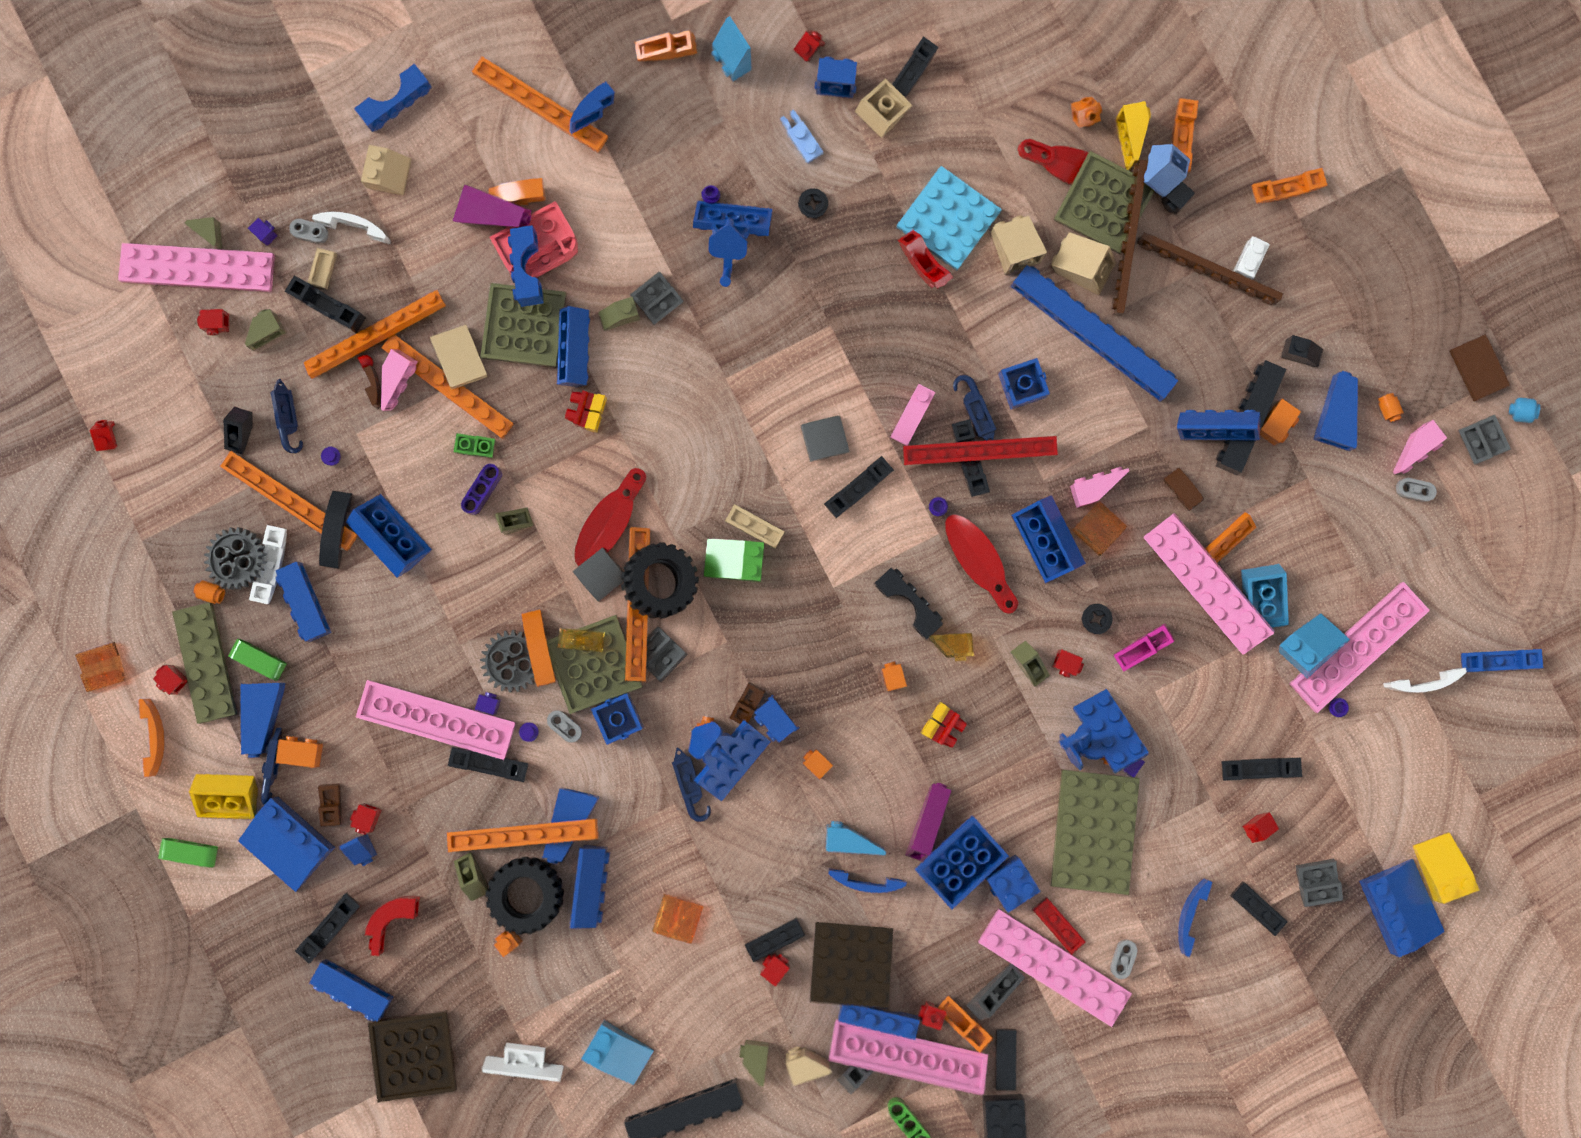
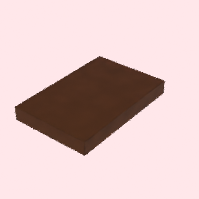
[1449,334,1510,402]

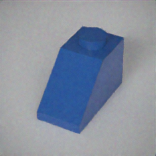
[339,834,377,866]

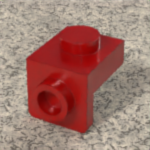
[793,30,825,62]
[89,420,117,451]
[918,1001,946,1030]

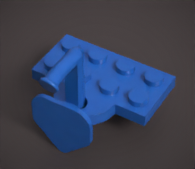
[693,201,772,287]
[1059,689,1149,773]
[689,720,771,801]

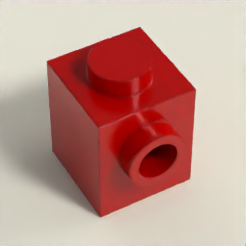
[197,309,229,335]
[1052,649,1084,678]
[153,665,188,695]
[350,803,382,835]
[1242,812,1279,843]
[760,953,790,987]

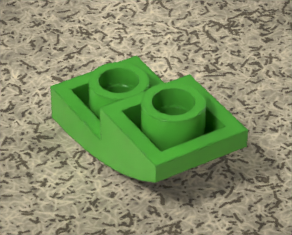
[453,433,495,458]

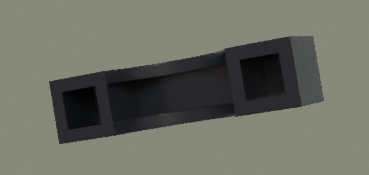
[284,275,366,333]
[874,567,943,640]

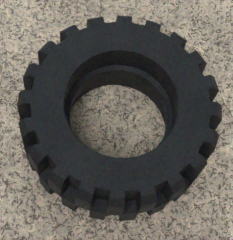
[621,543,699,619]
[486,857,564,935]

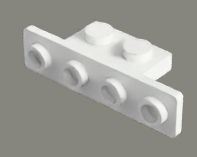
[482,1043,563,1082]

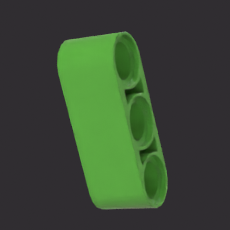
[228,638,287,681]
[158,838,218,867]
[888,1097,931,1138]

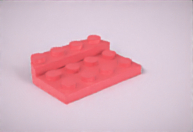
[489,201,578,278]

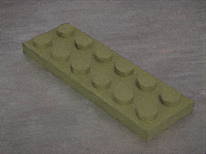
[172,603,237,724]

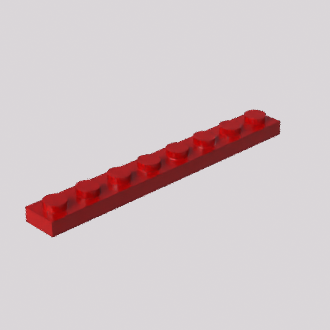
[903,436,1058,465]

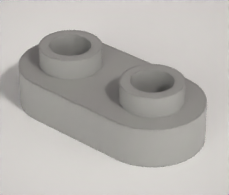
[289,219,329,244]
[1396,478,1437,502]
[547,711,582,742]
[1110,939,1137,979]

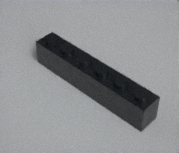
[1216,360,1287,475]
[624,1078,744,1138]

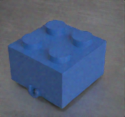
[814,57,857,98]
[998,358,1050,410]
[591,693,644,745]
[754,695,800,743]
[985,854,1041,913]

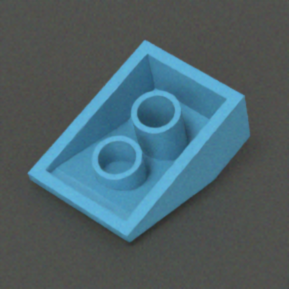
[711,16,752,81]
[1241,564,1289,628]
[1279,613,1350,679]
[825,821,886,855]
[581,1020,654,1085]

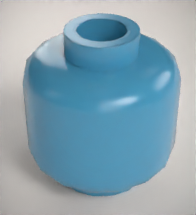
[1509,398,1540,423]

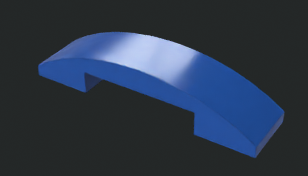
[1461,649,1543,672]
[828,868,907,893]
[1178,879,1213,957]

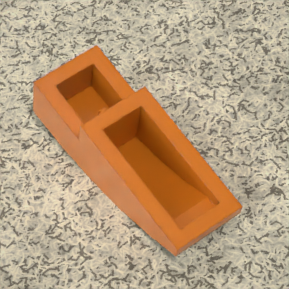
[635,30,697,61]
[489,178,546,205]
[937,996,994,1053]

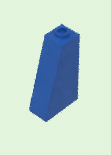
[1313,371,1358,451]
[240,683,285,758]
[542,787,599,864]

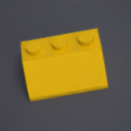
[189,774,258,819]

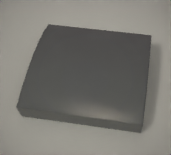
[630,271,684,325]
[800,415,850,462]
[1458,415,1511,465]
[572,548,624,602]
[646,627,688,682]
[1296,859,1343,907]

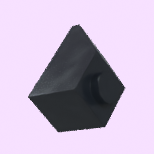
[1161,182,1195,215]
[1281,335,1323,368]
[223,407,253,454]

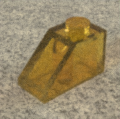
[557,628,604,652]
[930,633,974,661]

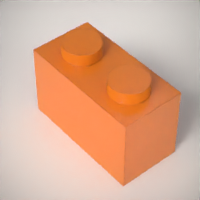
[1260,399,1301,445]
[276,736,323,768]

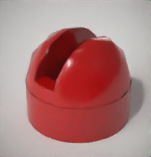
[358,355,373,371]

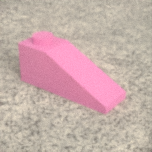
[890,384,936,446]

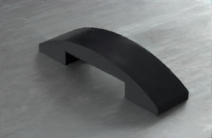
[892,36,939,98]
[951,419,990,497]
[824,456,894,518]
[319,491,352,569]
[447,747,529,782]
[1221,757,1302,781]
[295,892,361,964]

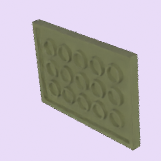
[1050,770,1140,895]

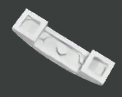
[312,212,390,244]
[249,525,287,604]
[1383,668,1467,692]

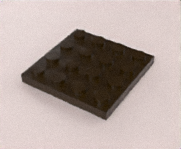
[810,922,893,1009]
[368,1010,457,1103]

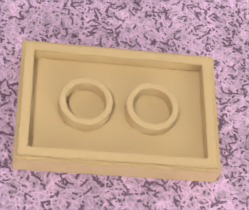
[430,325,487,390]

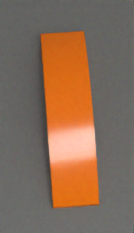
[1172,98,1198,172]
[1251,168,1328,203]
[522,609,556,687]
[139,699,165,777]

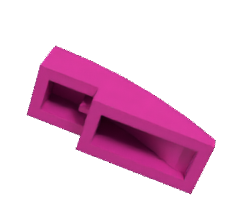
[1113,623,1175,672]

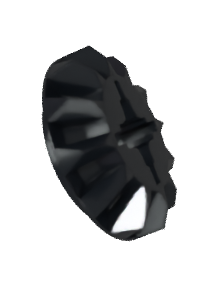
[798,188,828,219]
[1081,604,1113,634]

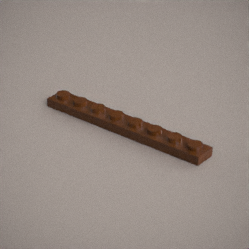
[1112,159,1148,316]
[1137,232,1283,305]

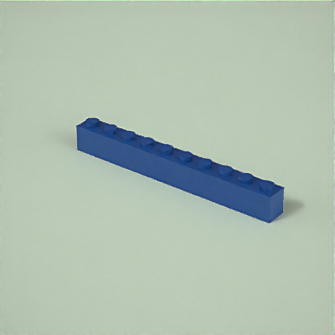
[1011,265,1178,402]

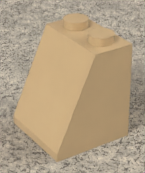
[991,215,1047,275]
[1052,232,1116,295]

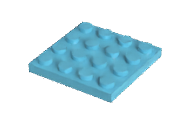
[896,166,1002,271]

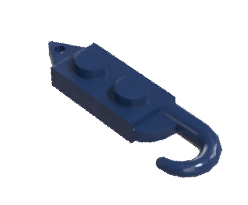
[953,375,997,440]
[270,379,303,454]
[261,727,282,805]
[672,747,711,822]

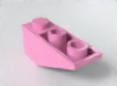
[381,349,418,411]
[1393,420,1447,474]
[1070,467,1129,508]

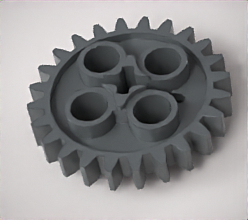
[204,527,267,590]
[480,630,534,693]

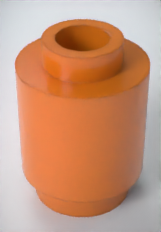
[1378,393,1404,423]
[193,580,225,604]

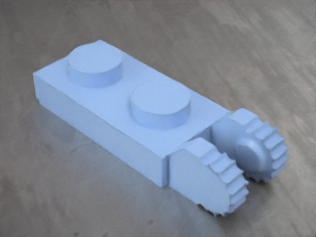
[780,110,823,164]

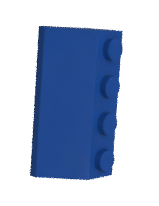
[1177,410,1261,440]
[346,494,432,578]
[1012,495,1086,583]
[570,845,610,929]

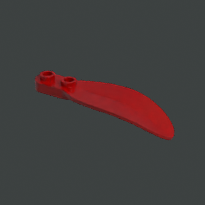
[1018,139,1089,185]
[575,468,646,566]
[945,515,1018,613]

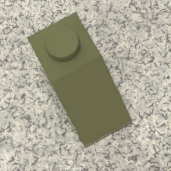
[598,297,640,331]
[245,309,286,351]
[1011,641,1050,687]
[454,852,488,902]
[739,1040,769,1087]

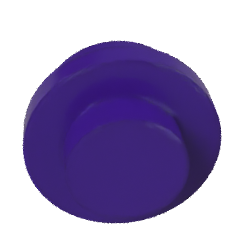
[701,185,720,204]
[321,447,341,466]
[929,497,948,516]
[1329,698,1349,717]
[519,722,539,742]

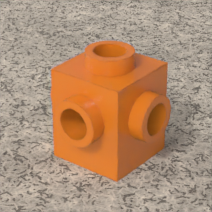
[1071,97,1102,128]

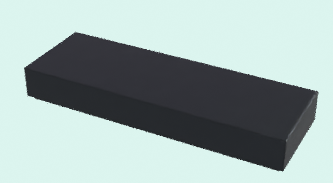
[1230,881,1288,936]
[745,917,805,963]
[995,1029,1017,1090]

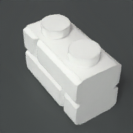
[1233,236,1270,280]

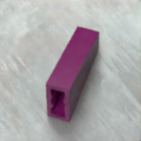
[452,184,532,228]
[905,783,951,862]

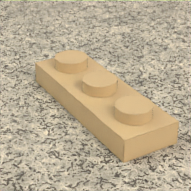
[725,504,785,549]

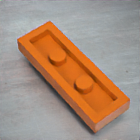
[1205,512,1256,563]

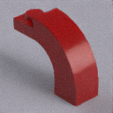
[898,230,953,289]
[365,896,420,956]

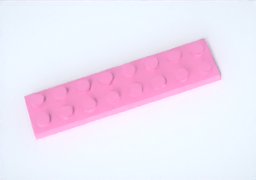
[118,243,275,292]
[1143,513,1275,655]
[1289,582,1430,713]
[356,680,516,760]
[978,909,1132,1027]
[829,1020,988,1096]

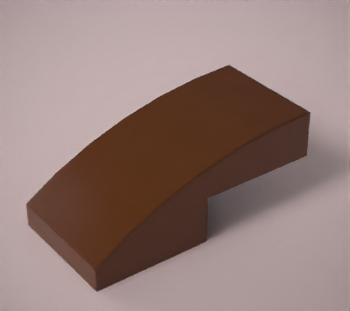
[363,365,381,409]
[1164,468,1204,511]
[729,682,766,724]
[318,783,341,827]

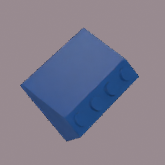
[238,796,335,892]
[915,815,1009,910]
[1359,859,1445,957]

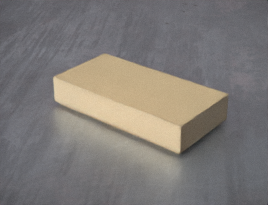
[307,248,337,290]

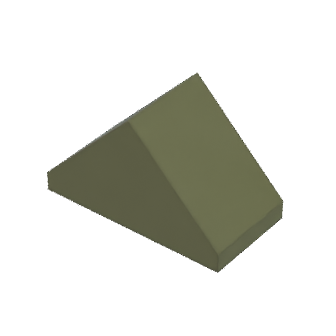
[185,217,223,250]
[495,507,533,535]

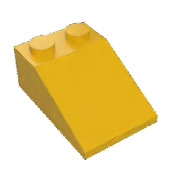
[1115,101,1151,171]
[1413,832,1479,904]

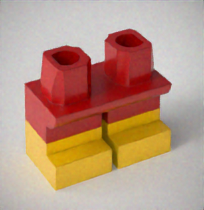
[565,390,607,433]
[920,702,967,748]

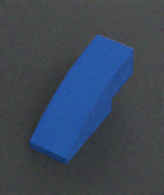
[569,81,615,134]

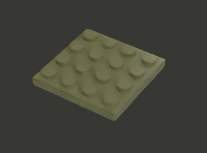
[1053,151,1154,254]
[480,283,567,368]
[547,615,643,714]

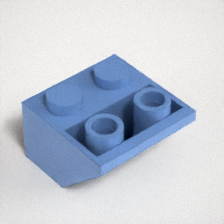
[1144,144,1190,197]

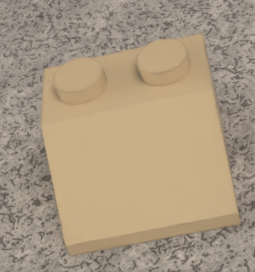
[855,79,912,138]
[361,145,411,195]
[786,1047,831,1086]

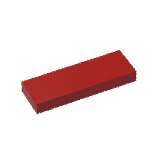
[1032,897,1086,955]

